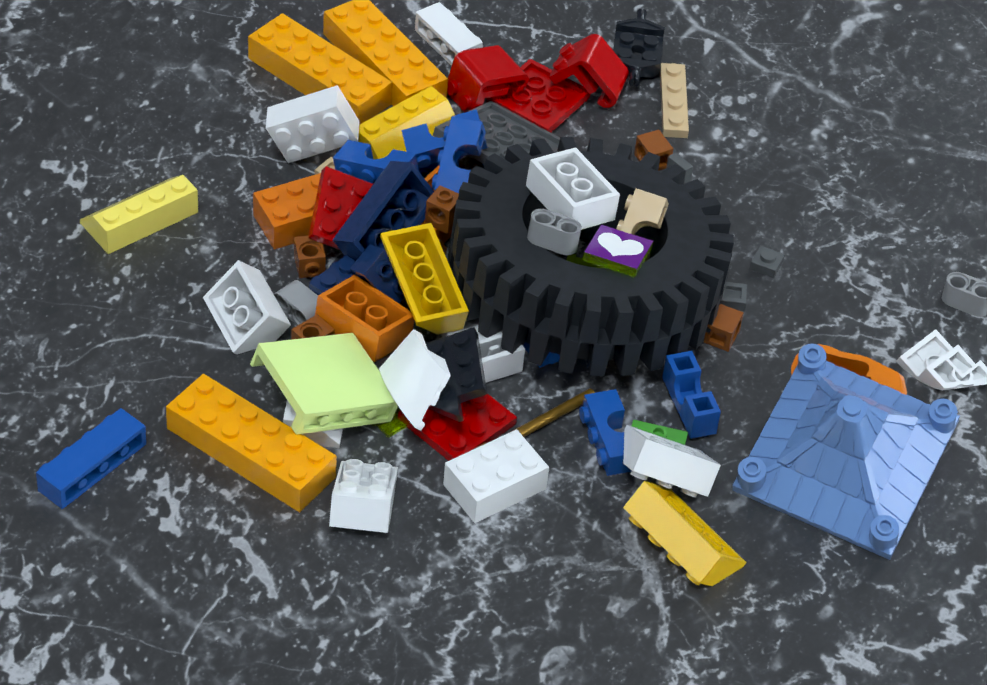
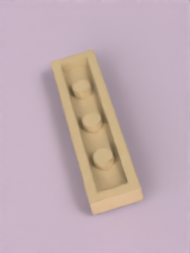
[660,63,689,138]

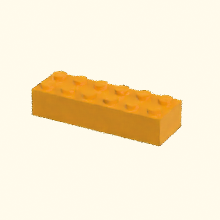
[323,0,448,106]
[248,13,392,125]
[166,373,337,513]

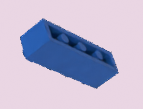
[36,408,146,509]

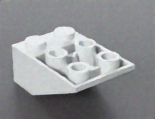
[441,318,525,383]
[329,459,398,533]

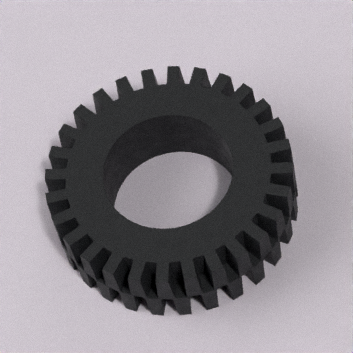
[447,137,734,376]

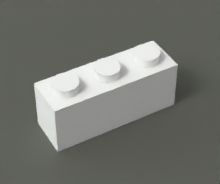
[415,2,483,66]

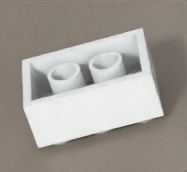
[266,85,359,163]
[526,148,620,230]
[443,429,549,523]

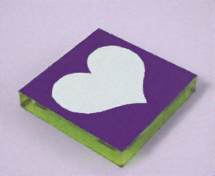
[583,225,653,277]

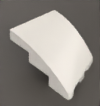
[379,329,451,431]
[896,330,987,391]

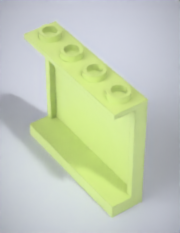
[250,333,398,435]

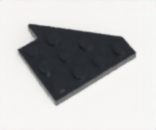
[373,327,487,422]

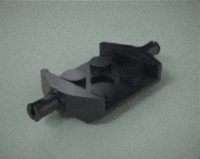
[613,9,665,87]

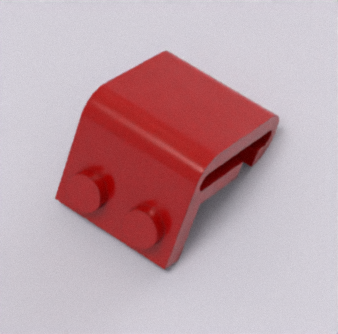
[549,34,629,108]
[447,45,529,113]

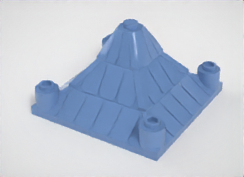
[732,344,960,560]

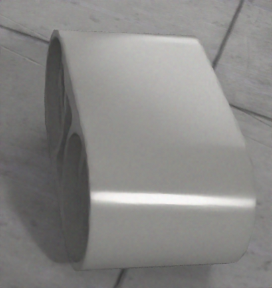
[527,209,582,255]
[941,272,987,317]
[274,280,318,325]

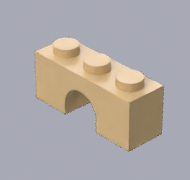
[606,188,669,268]

